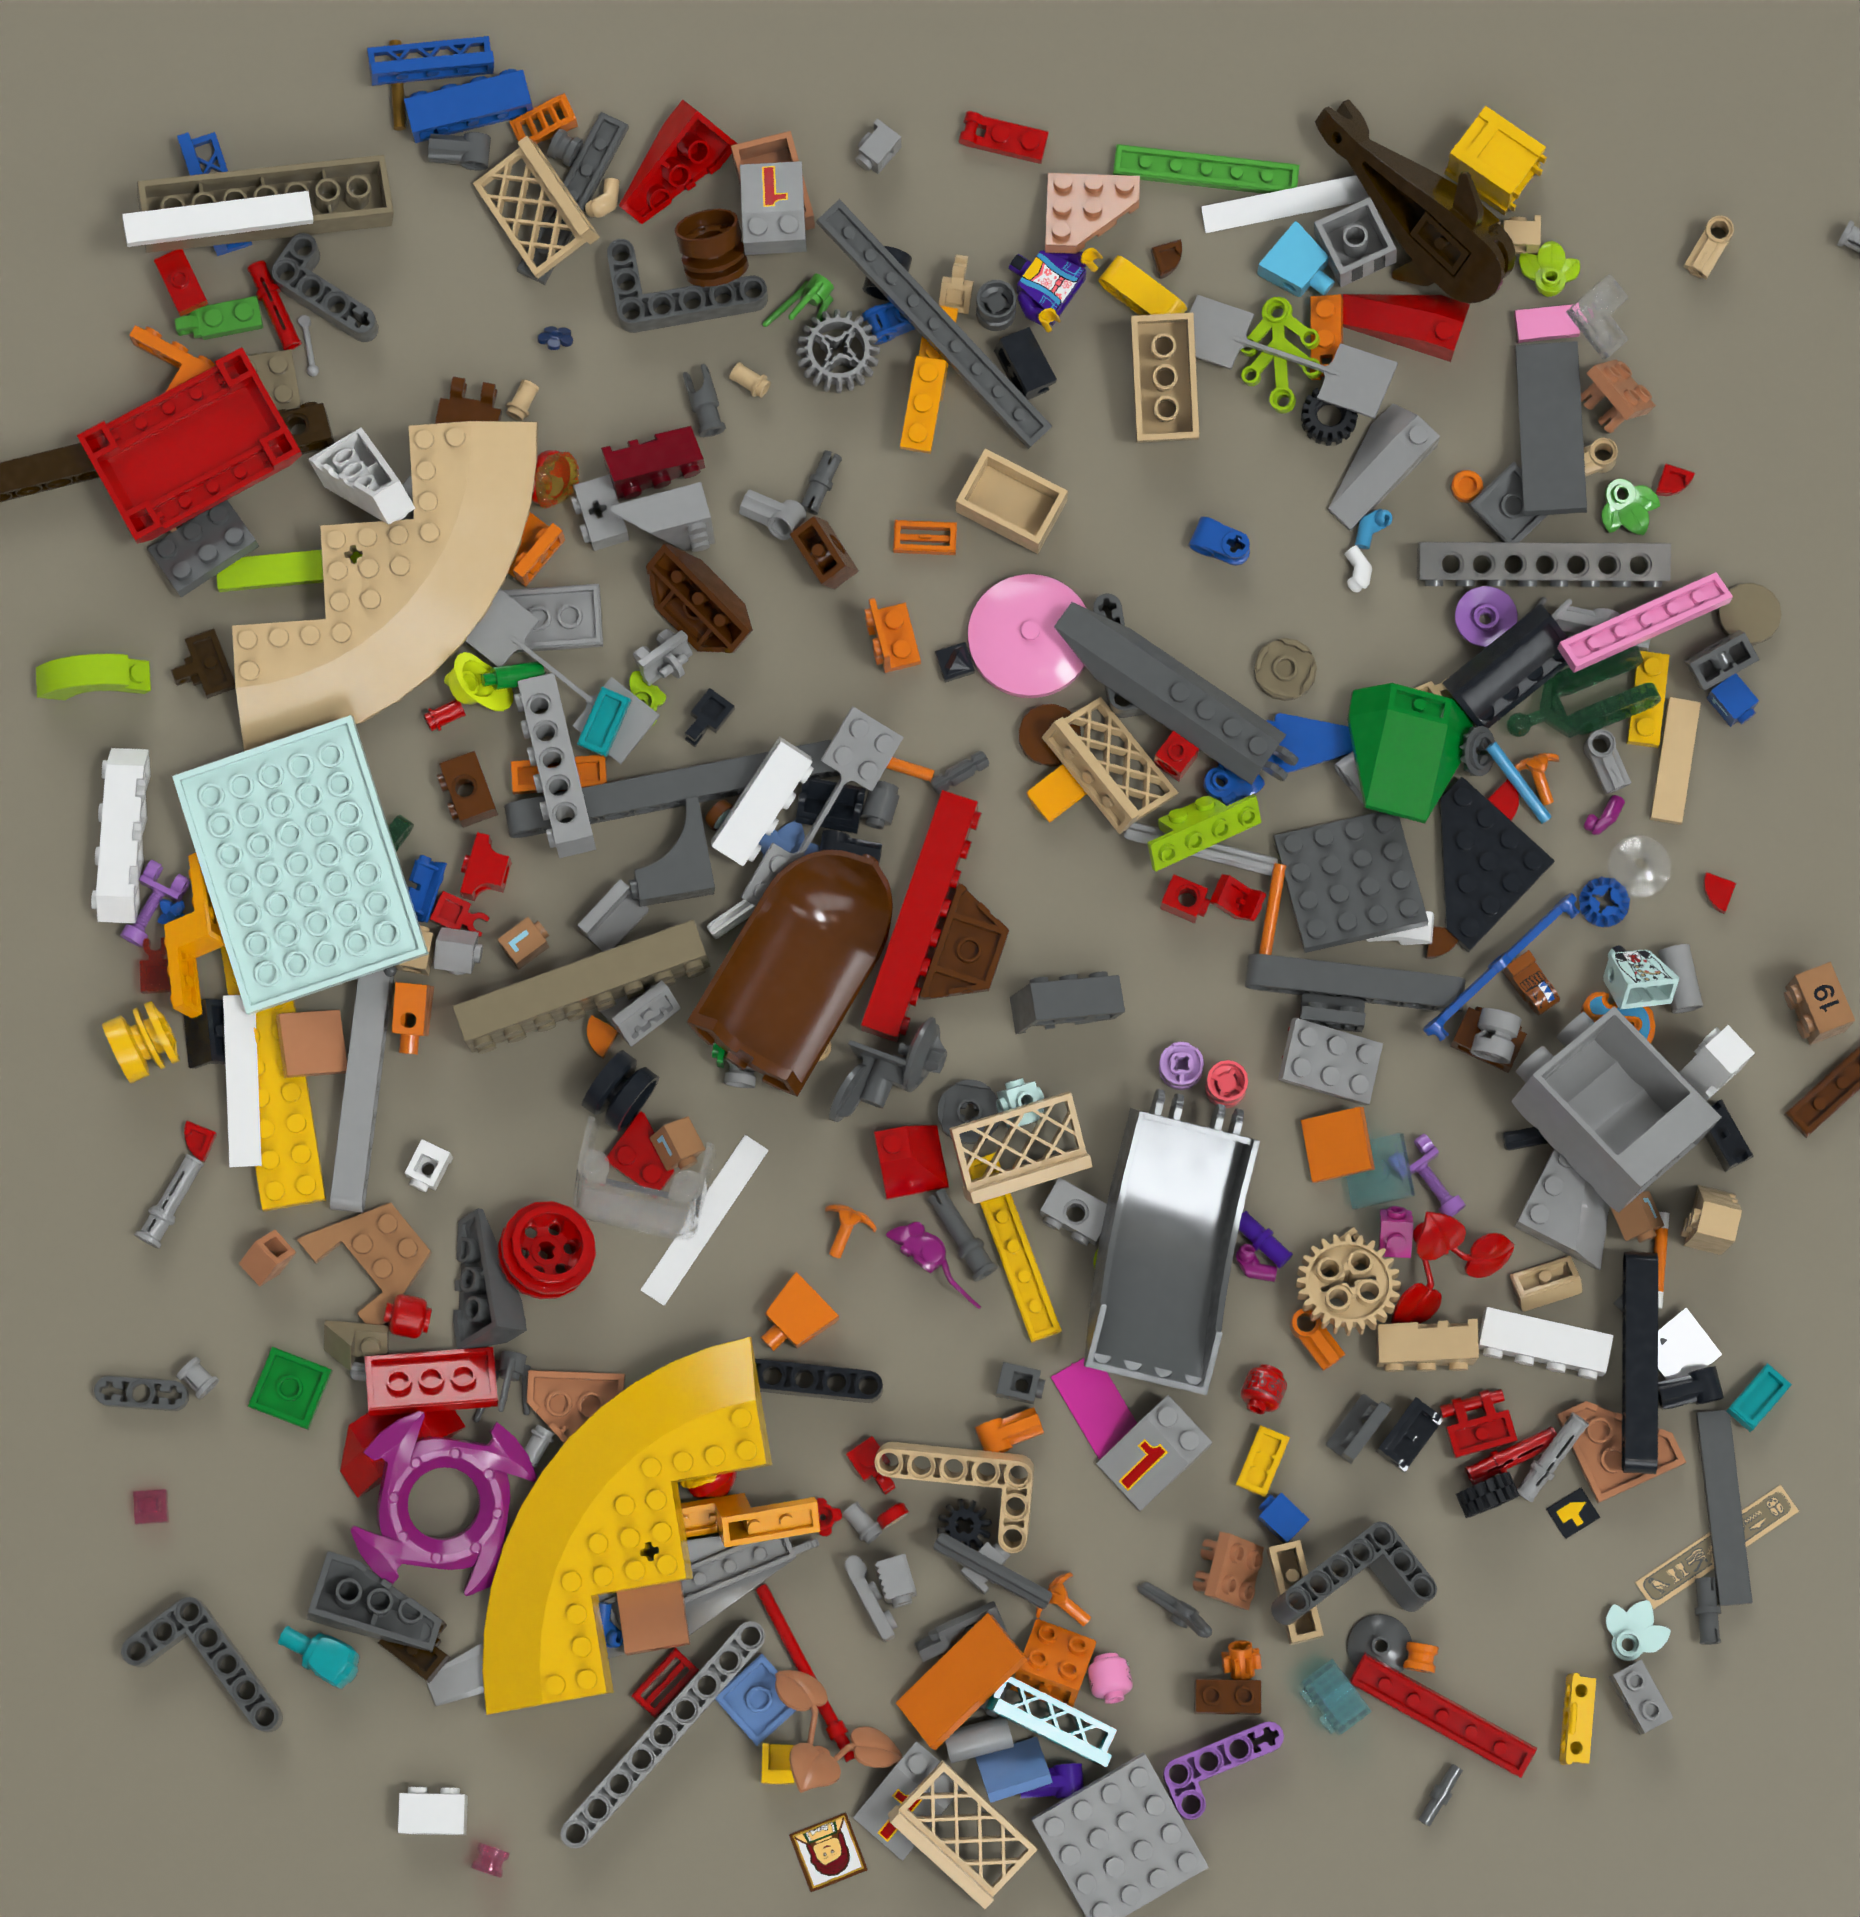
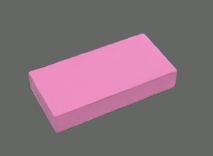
[1514,304,1580,343]

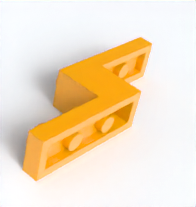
[900,305,958,454]
[164,853,225,1018]
[681,1493,820,1548]

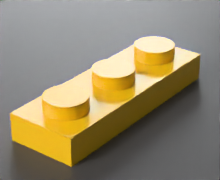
[1627,651,1670,748]

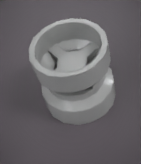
[724,1060,756,1088]

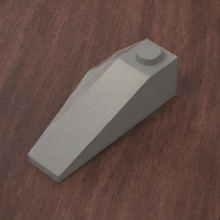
[1328,403,1440,531]

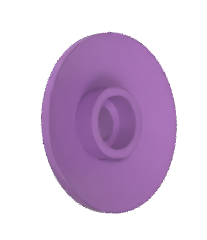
[1455,586,1518,648]

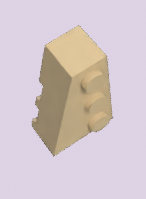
[1681,1185,1742,1255]

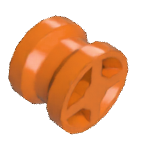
[1403,1642,1439,1674]

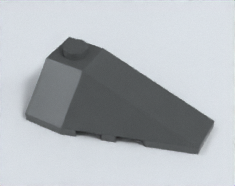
[453,1208,527,1349]
[306,1551,442,1652]

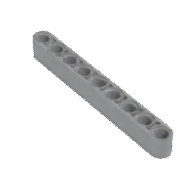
[330,970,394,1213]
[560,1621,765,1849]

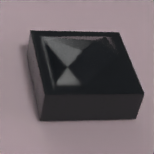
[935,642,975,683]

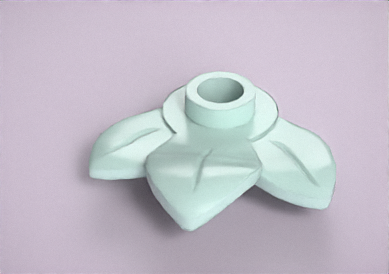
[1606,1600,1671,1661]

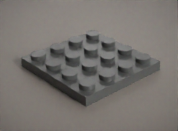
[1274,812,1428,953]

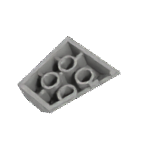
[610,482,715,552]
[1514,1149,1609,1271]

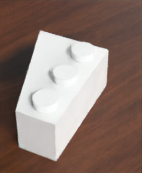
[1679,1025,1755,1101]

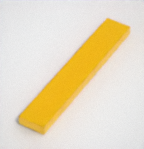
[968,1152,1061,1343]

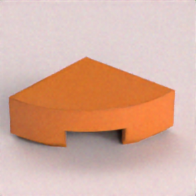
[587,1015,618,1059]

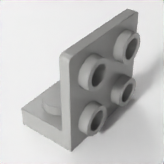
[600,980,681,1047]

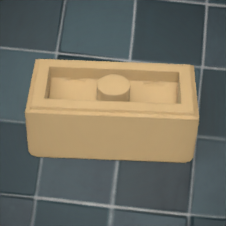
[1510,1256,1582,1312]

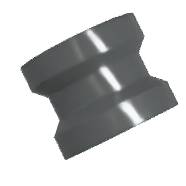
[547,129,583,167]

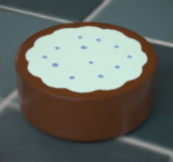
[705,800,733,831]

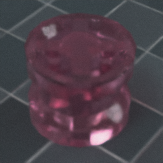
[471,1843,510,1878]

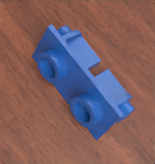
[408,855,447,923]

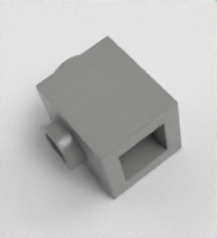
[434,927,483,975]

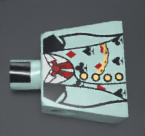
[1603,945,1680,1010]

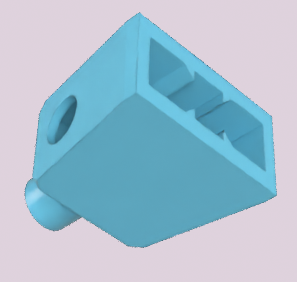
[1257,221,1335,297]

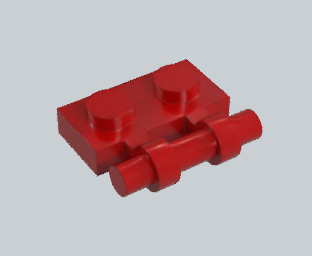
[1439,1389,1518,1459]

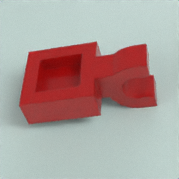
[846,1436,896,1495]

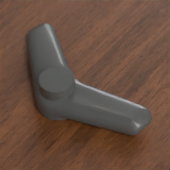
[1137,1582,1212,1638]

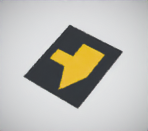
[1546,1487,1601,1539]

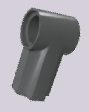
[428,132,491,171]

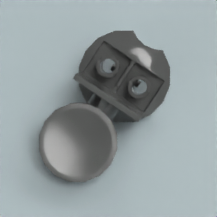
[829,1017,947,1122]

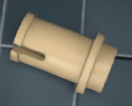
[729,362,771,398]
[506,380,539,421]

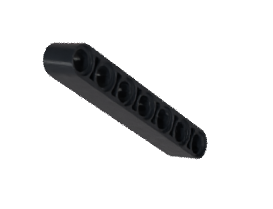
[1622,1252,1658,1474]

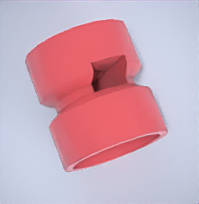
[1205,1060,1248,1108]

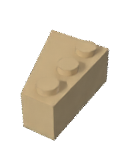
[1375,1319,1479,1372]

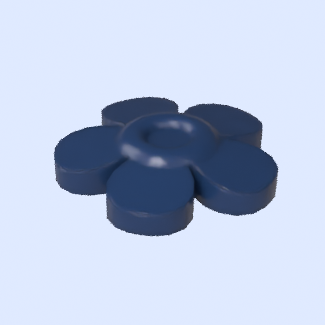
[538,326,573,350]

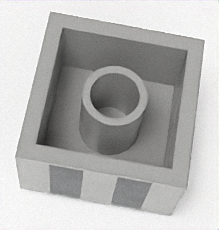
[1314,197,1397,288]

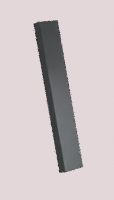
[517,112,629,285]
[1696,1410,1753,1606]

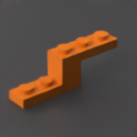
[129,325,215,392]

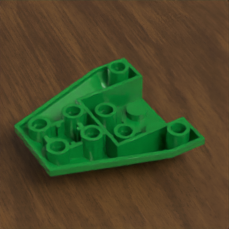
[1347,683,1473,824]

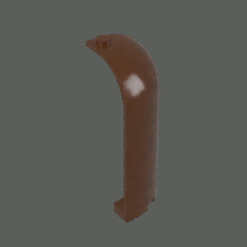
[687,850,893,1097]

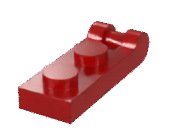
[958,111,1049,164]

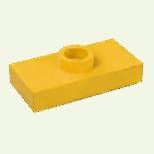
[1235,1425,1290,1498]

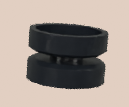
[582,1050,660,1132]

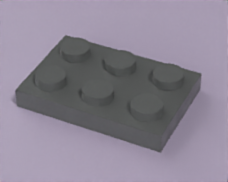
[147,500,259,597]

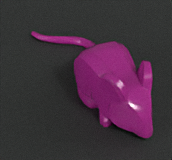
[886,1222,981,1309]

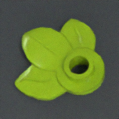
[1519,240,1580,297]

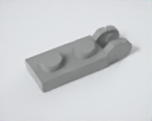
[844,1555,898,1643]

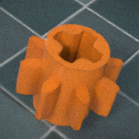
[1221,1640,1262,1680]

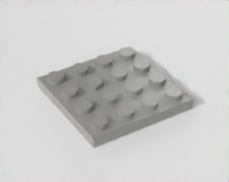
[1030,1752,1209,1917]

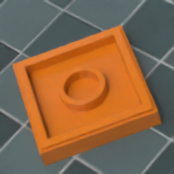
[1301,1106,1375,1183]

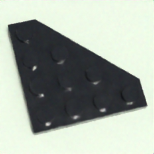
[1440,777,1555,952]

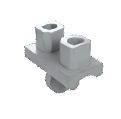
[633,629,693,686]

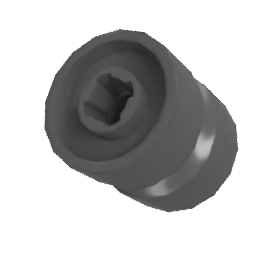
[976,280,1016,332]

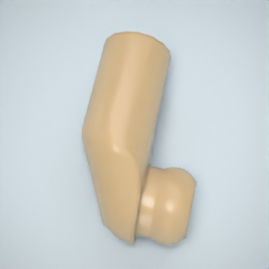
[585,178,620,218]

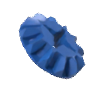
[1579,876,1630,927]

